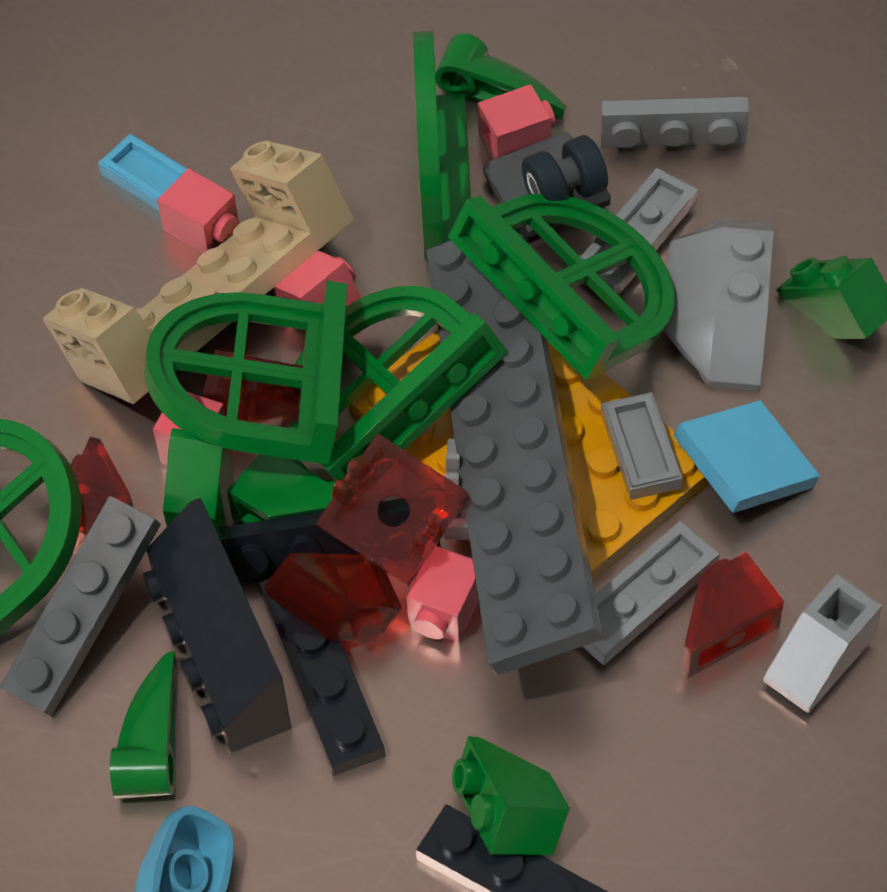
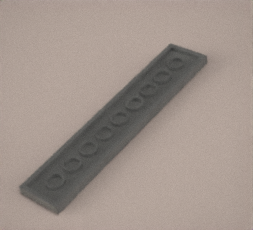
[426,226,603,676]

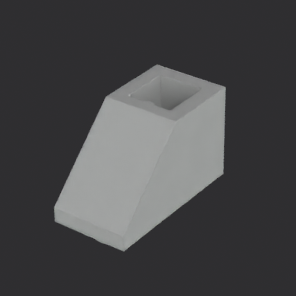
[763,574,882,713]

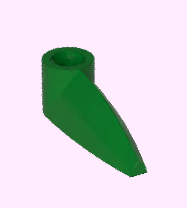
[435,33,567,120]
[110,651,177,799]

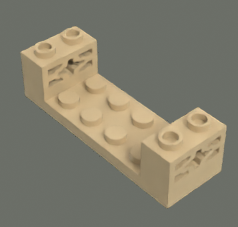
[42,140,355,404]

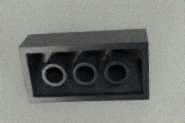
[143,498,292,754]

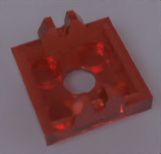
[315,433,470,587]

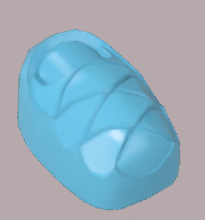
[135,806,234,892]

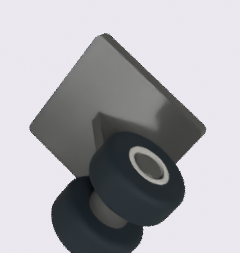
[483,132,611,238]

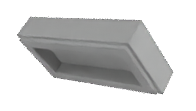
[601,392,683,500]

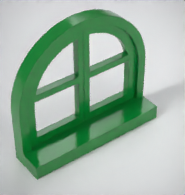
[413,31,471,260]
[448,193,675,381]
[144,281,347,465]
[286,286,508,498]
[0,419,81,636]

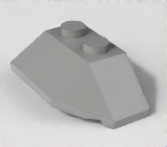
[663,219,774,391]

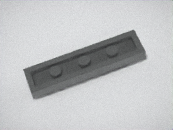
[0,496,161,717]

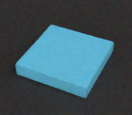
[673,400,820,513]

